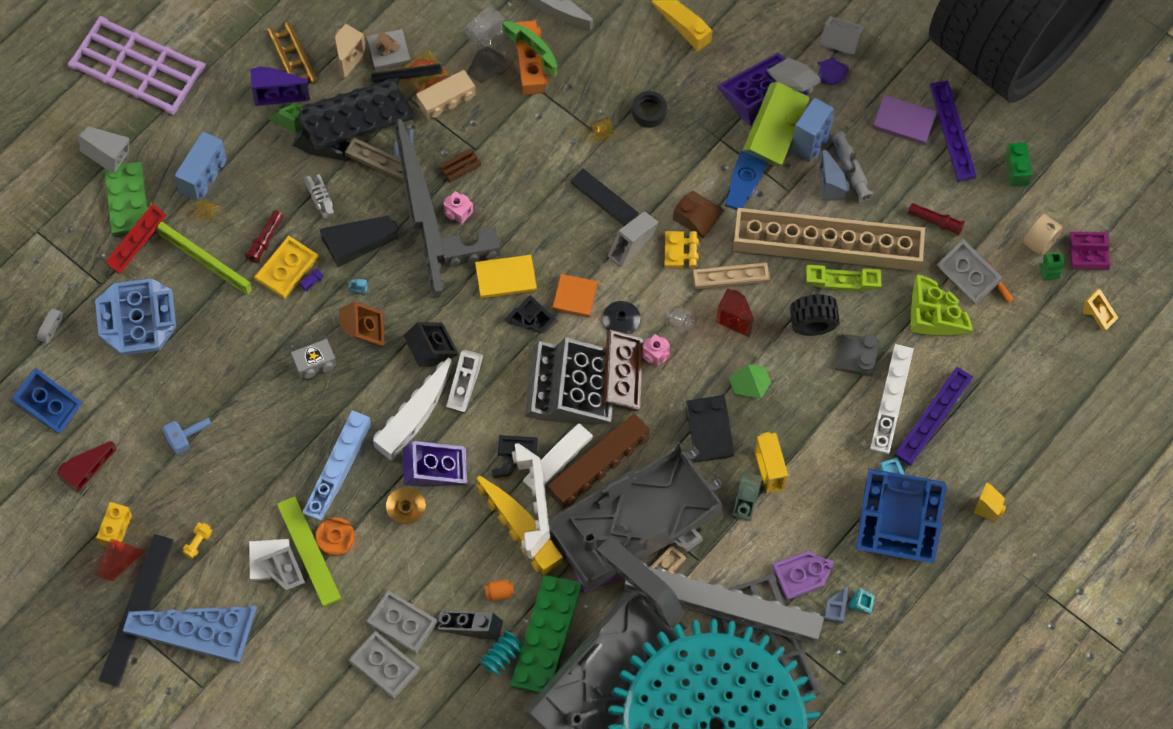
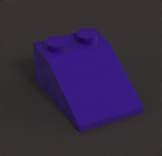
[250,66,310,106]
[403,441,467,487]

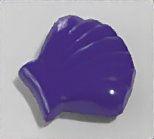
[818,57,849,85]

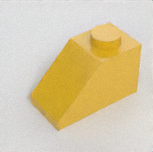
[974,482,1006,522]

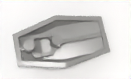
[767,58,821,93]

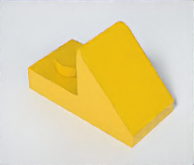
[1083,289,1118,330]

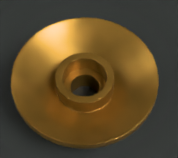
[386,487,426,525]

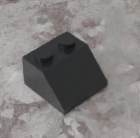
[403,322,459,367]

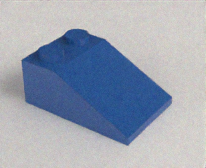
[9,368,82,434]

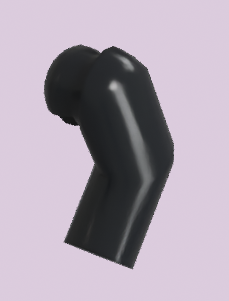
[491,456,517,479]

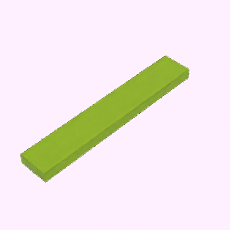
[157,221,252,295]
[277,496,342,608]

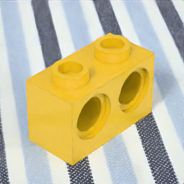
[96,502,132,551]

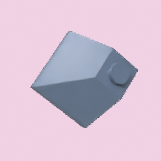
[819,150,849,200]

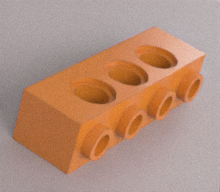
[514,20,548,95]

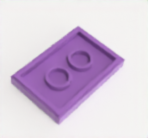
[873,95,937,145]

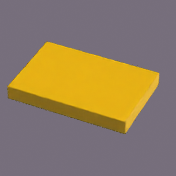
[254,235,319,299]
[475,255,537,299]

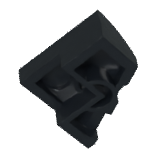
[504,295,558,333]

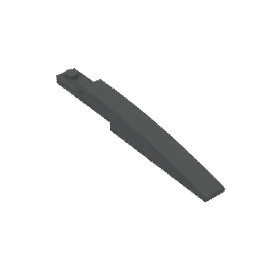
[394,119,444,298]

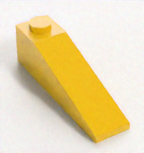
[651,0,712,52]

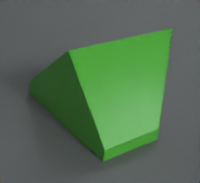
[265,103,302,133]
[729,364,771,398]

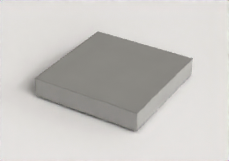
[367,29,411,70]

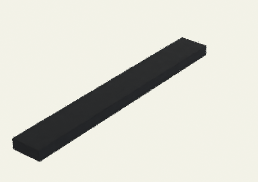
[99,534,174,687]

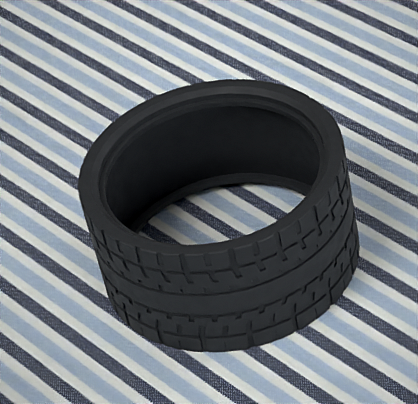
[929,0,1114,103]

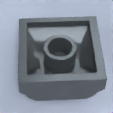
[835,334,880,377]

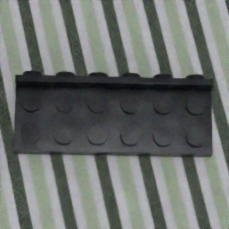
[298,77,415,150]

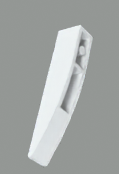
[870,344,914,454]
[373,357,452,461]

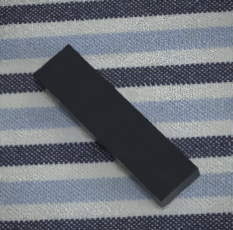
[571,168,639,226]

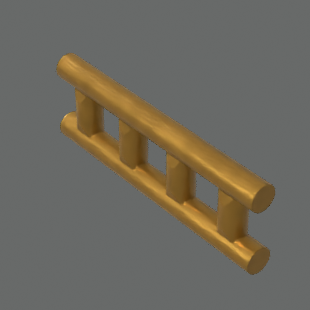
[267,22,318,84]

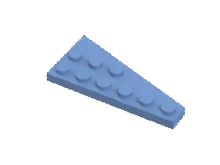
[123,606,257,664]

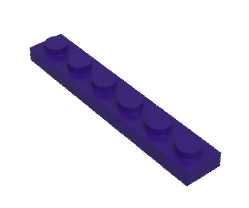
[929,80,976,182]
[895,367,973,467]

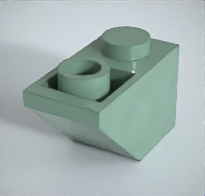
[732,472,763,520]

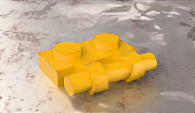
[664,231,699,269]

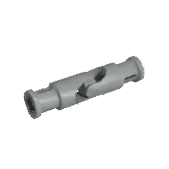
[830,132,874,203]

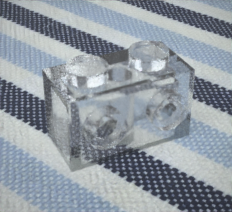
[464,5,506,49]

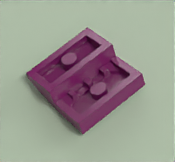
[1069,232,1110,270]

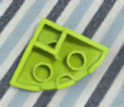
[911,274,973,335]

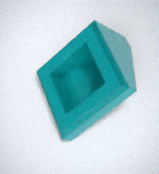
[848,588,875,614]

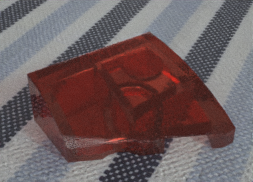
[94,538,144,581]

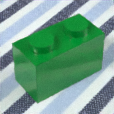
[1005,142,1032,187]

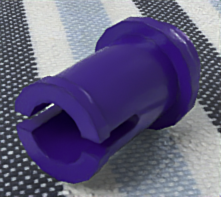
[299,268,324,292]

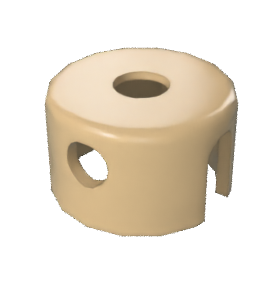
[1022,214,1063,256]

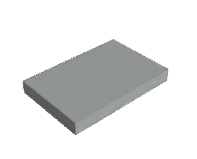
[936,239,1003,305]
[366,590,438,654]
[348,631,421,699]

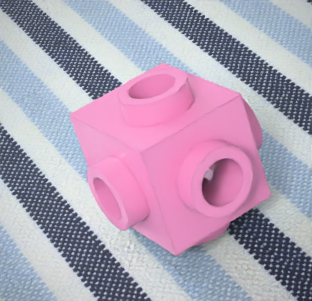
[443,191,473,225]
[642,334,670,367]

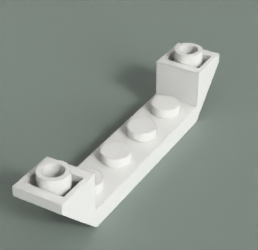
[512,443,550,559]

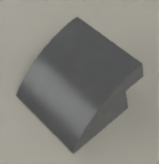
[525,337,613,424]

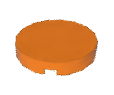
[316,517,355,556]

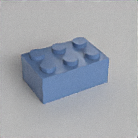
[791,97,834,162]
[175,132,227,202]

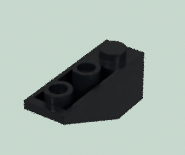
[437,611,503,640]

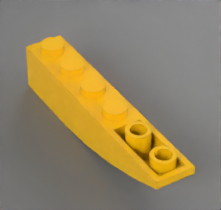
[476,476,563,576]

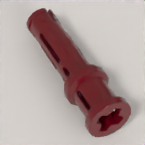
[908,202,965,236]
[244,210,284,264]

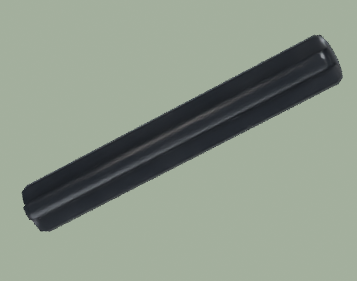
[371,64,442,83]

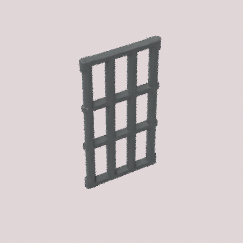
[719,573,822,711]

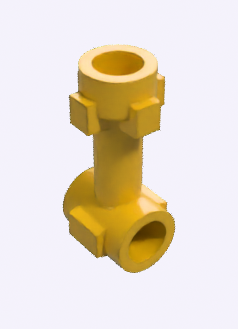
[182,522,213,559]

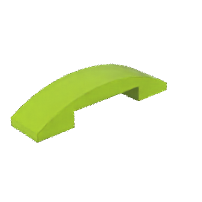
[806,265,881,291]

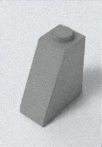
[78,126,129,173]
[608,211,659,267]

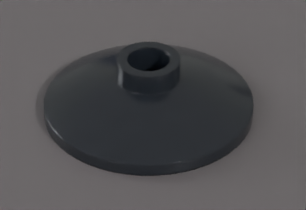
[603,301,640,335]

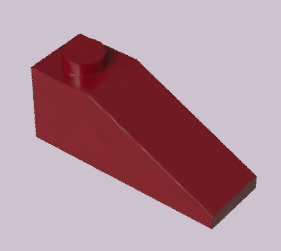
[57,441,117,493]

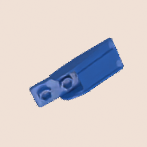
[725,151,767,210]

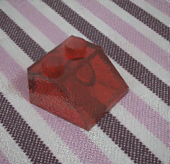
[716,288,754,338]

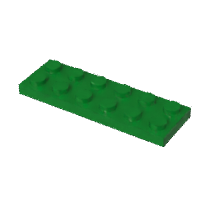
[510,575,583,694]

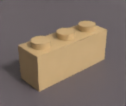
[416,70,475,119]

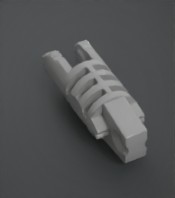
[304,174,334,219]

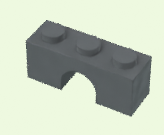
[441,228,500,266]

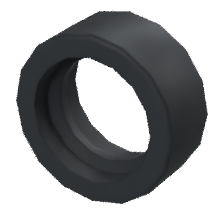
[632,91,667,128]

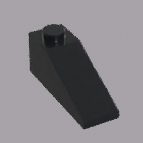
[292,126,351,161]

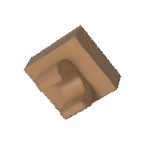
[376,32,401,56]

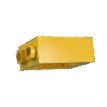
[754,432,788,494]

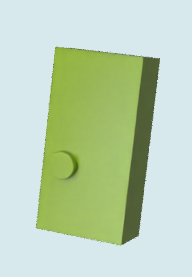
[742,82,810,166]

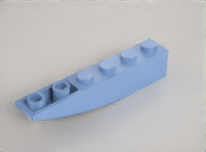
[303,410,371,521]

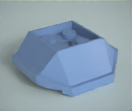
[95,278,176,356]

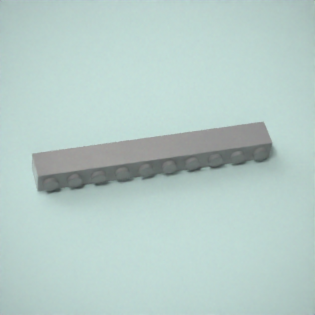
[624,563,824,645]

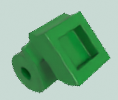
[1040,252,1064,281]

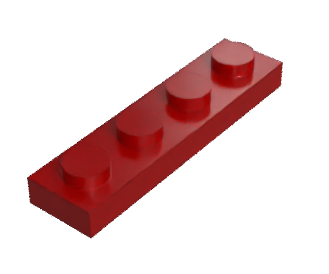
[104,203,167,274]

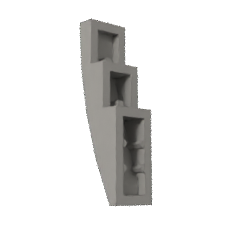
[527,0,593,30]

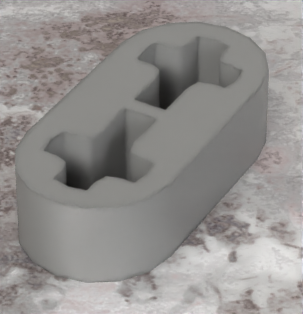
[37,308,63,344]

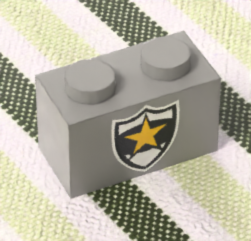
[291,339,336,379]

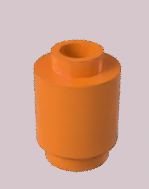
[485,579,514,602]

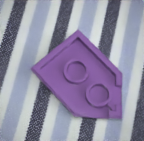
[772,551,834,600]

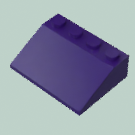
[718,52,809,126]

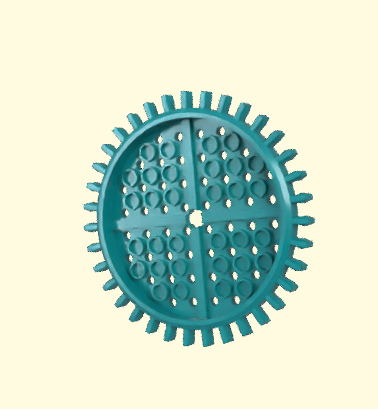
[607,619,820,729]

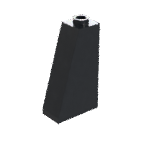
[320,215,399,267]

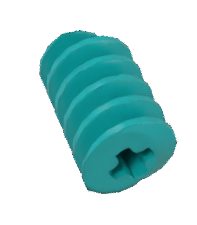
[479,631,521,676]

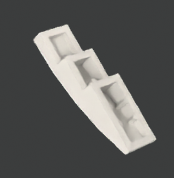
[523,423,593,489]

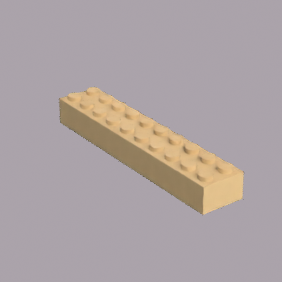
[733,208,925,271]

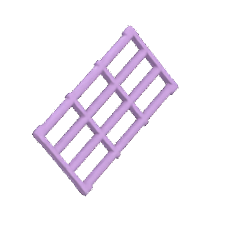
[68,16,205,115]

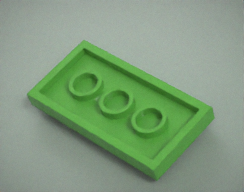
[104,162,148,236]

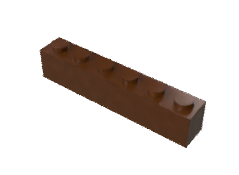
[547,413,650,508]

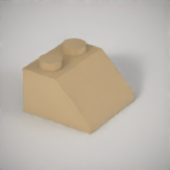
[335,24,366,79]

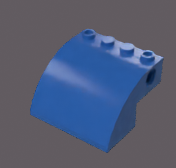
[856,468,947,563]

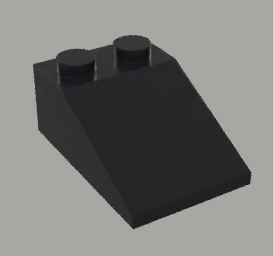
[685,395,734,462]

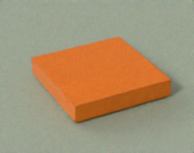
[553,274,598,318]

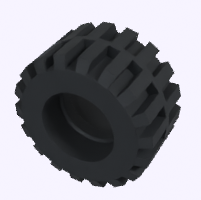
[790,294,840,336]

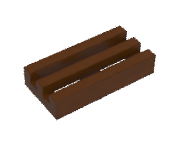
[440,149,481,183]

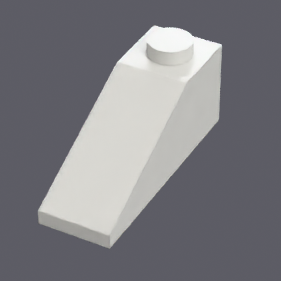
[446,350,483,412]

